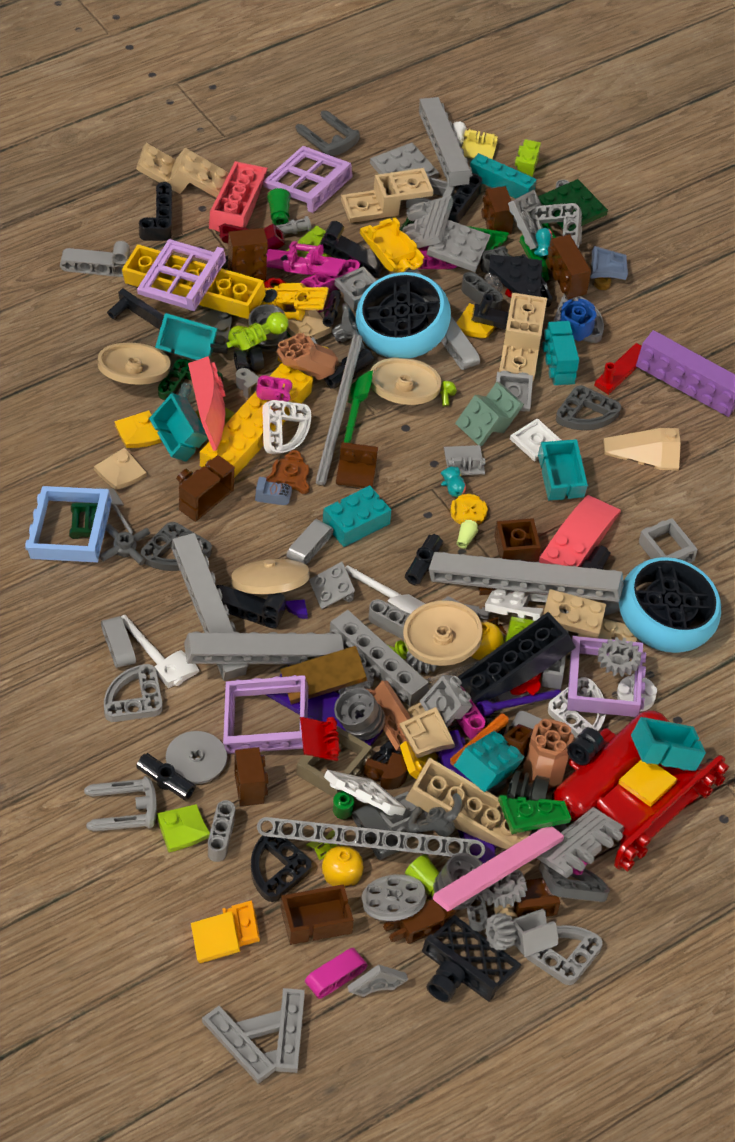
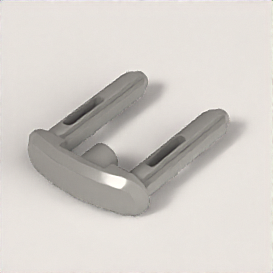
[84,776,157,832]

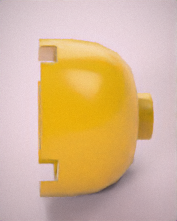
[471,622,504,660]
[321,845,364,888]

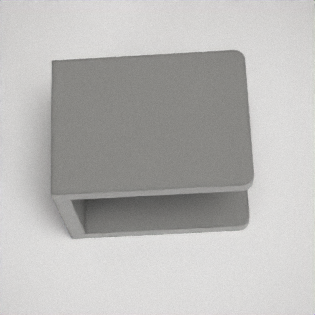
[512,909,558,957]

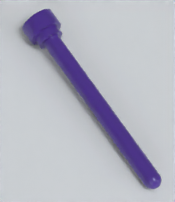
[477,689,561,717]

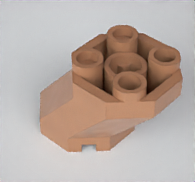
[277,333,339,380]
[522,719,574,793]

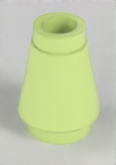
[456,520,479,549]

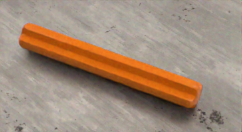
[450,713,509,768]

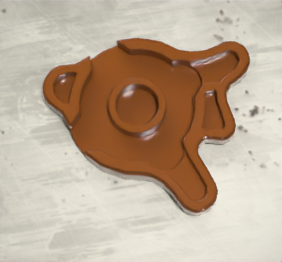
[266,450,309,494]

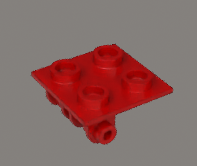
[300,717,341,761]

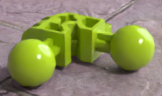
[226,312,289,351]

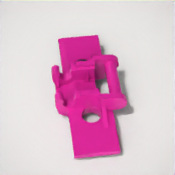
[267,241,346,277]

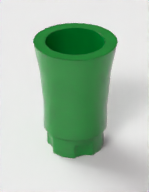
[267,188,291,226]

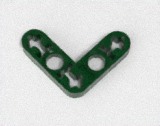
[158,359,223,400]

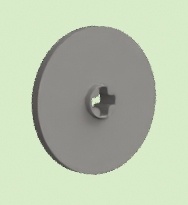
[166,731,227,784]

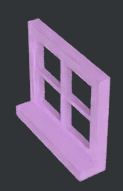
[263,146,353,213]
[137,239,226,311]

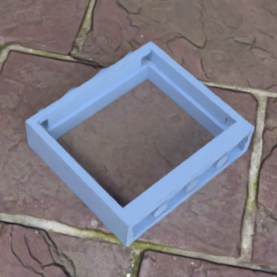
[25,486,112,562]

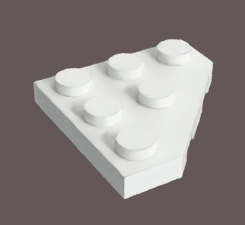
[324,770,406,816]

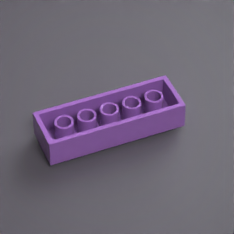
[636,330,735,417]

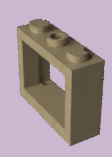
[296,726,373,798]

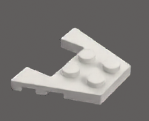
[485,589,548,621]

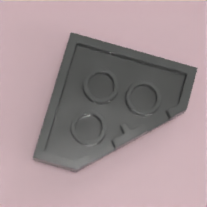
[194,309,233,354]

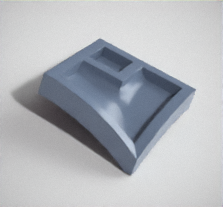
[590,246,628,280]

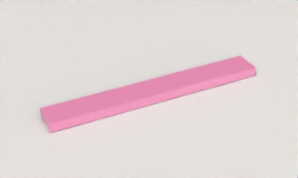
[433,826,564,911]

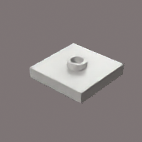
[510,418,561,462]

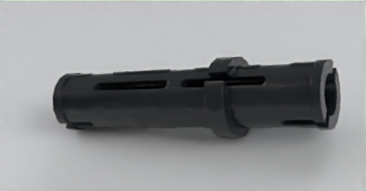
[323,290,341,327]

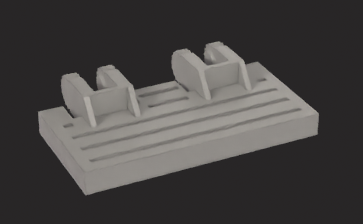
[403,196,454,248]
[536,807,624,878]

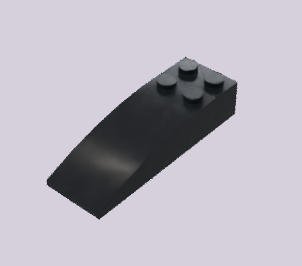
[458,612,576,705]

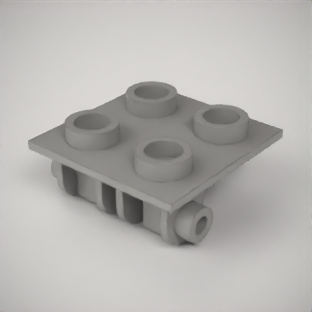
[444,445,485,475]
[309,562,356,609]

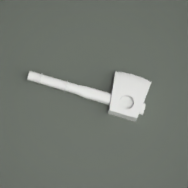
[345,565,425,615]
[121,615,199,688]

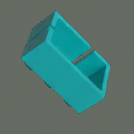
[155,313,219,360]
[542,321,579,386]
[149,393,208,462]
[538,439,588,501]
[322,485,392,547]
[631,717,706,771]
[454,731,524,792]

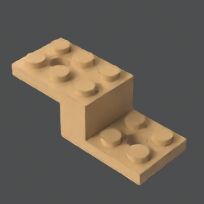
[136,143,228,198]
[341,168,433,223]
[499,293,547,381]
[543,589,637,662]

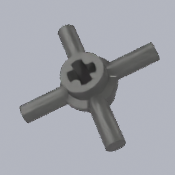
[100,524,150,565]

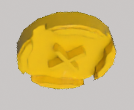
[450,494,488,525]

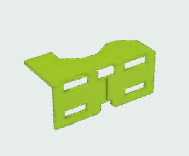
[306,830,346,861]

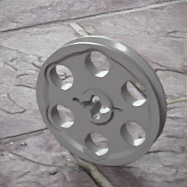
[362,874,426,921]

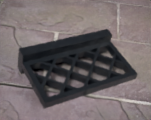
[422,915,521,1002]

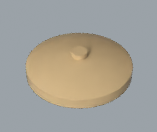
[97,343,171,385]
[370,358,441,405]
[232,559,309,594]
[403,601,482,666]

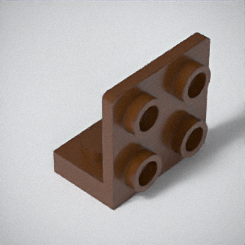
[336,442,378,488]
[514,878,560,918]

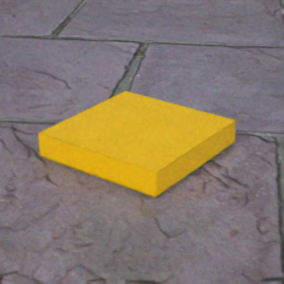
[619,760,677,807]
[191,911,241,964]

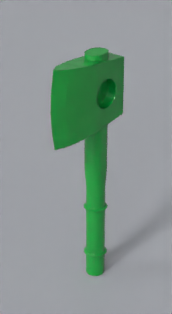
[344,370,373,443]

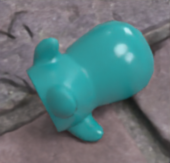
[534,228,553,257]
[441,467,466,497]

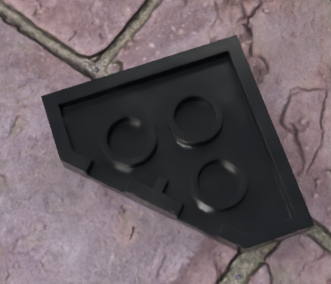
[489,254,542,297]

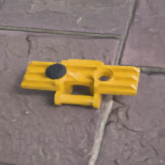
[259,283,329,321]

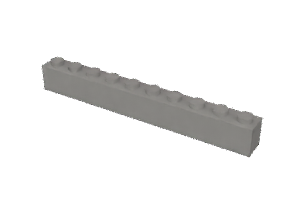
[429,552,624,602]

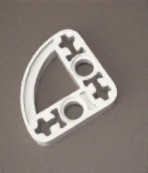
[263,400,311,454]
[548,677,606,738]

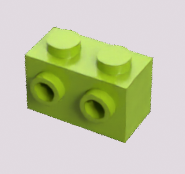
[515,139,541,177]

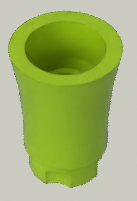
[405,854,439,897]

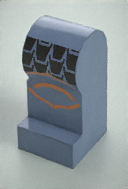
[255,477,292,505]

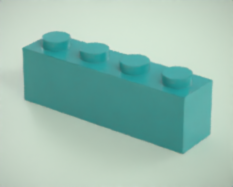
[470,153,537,199]

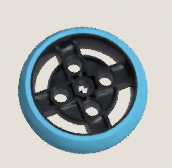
[356,272,451,359]
[619,557,721,653]

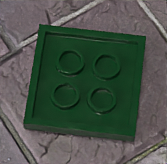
[538,179,608,231]

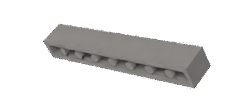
[419,97,472,186]
[171,533,249,681]
[184,631,344,664]

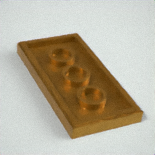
[280,646,367,704]

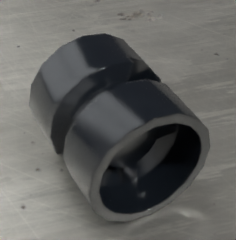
[234,346,264,371]
[567,728,604,765]
[426,961,466,1002]

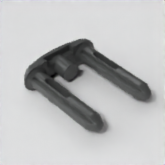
[295,110,360,156]

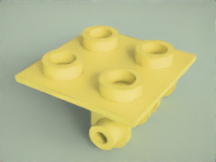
[462,129,498,159]

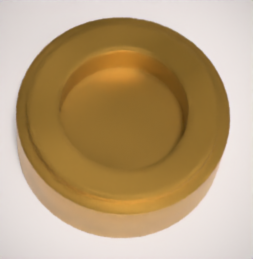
[594,277,611,290]

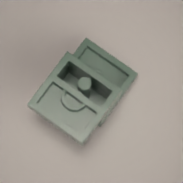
[455,382,524,446]

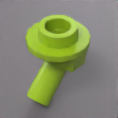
[440,381,457,406]
[388,640,408,660]

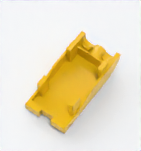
[360,217,424,273]

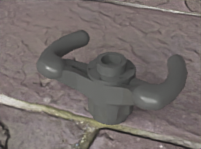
[332,303,366,351]
[408,793,462,837]

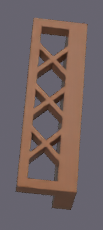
[366,680,411,751]

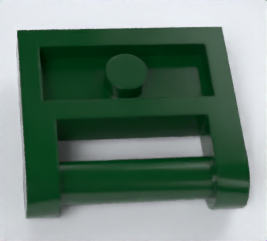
[69,502,98,539]

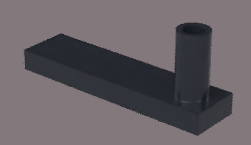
[107,288,164,330]
[471,294,509,330]

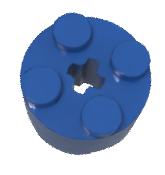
[560,299,596,341]

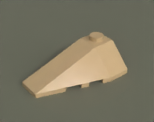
[603,428,680,470]

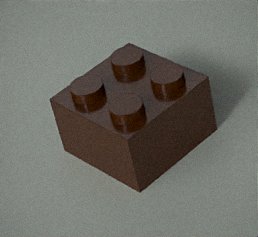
[481,186,514,235]
[494,518,541,562]
[234,747,268,807]

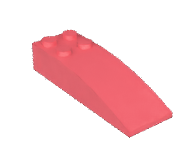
[209,161,267,232]
[188,356,226,451]
[539,495,621,567]

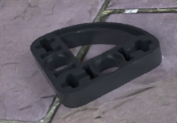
[251,830,312,902]

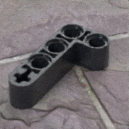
[448,173,482,223]
[139,182,172,241]
[319,221,384,278]
[216,585,285,628]

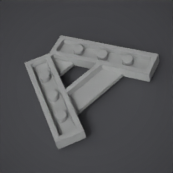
[202,988,305,1084]

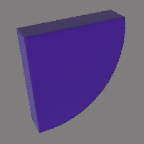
[285,599,308,619]

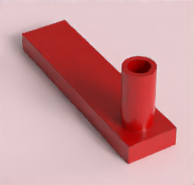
[594,343,642,395]

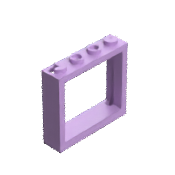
[567,636,646,717]
[223,675,308,754]

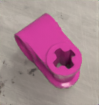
[256,375,293,402]

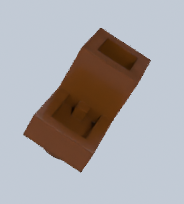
[364,752,409,790]

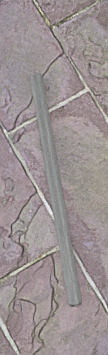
[316,335,362,486]

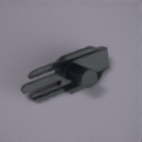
[372,740,402,764]

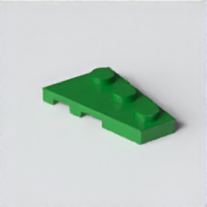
[498,795,571,834]

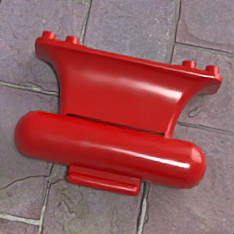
[552,710,729,872]

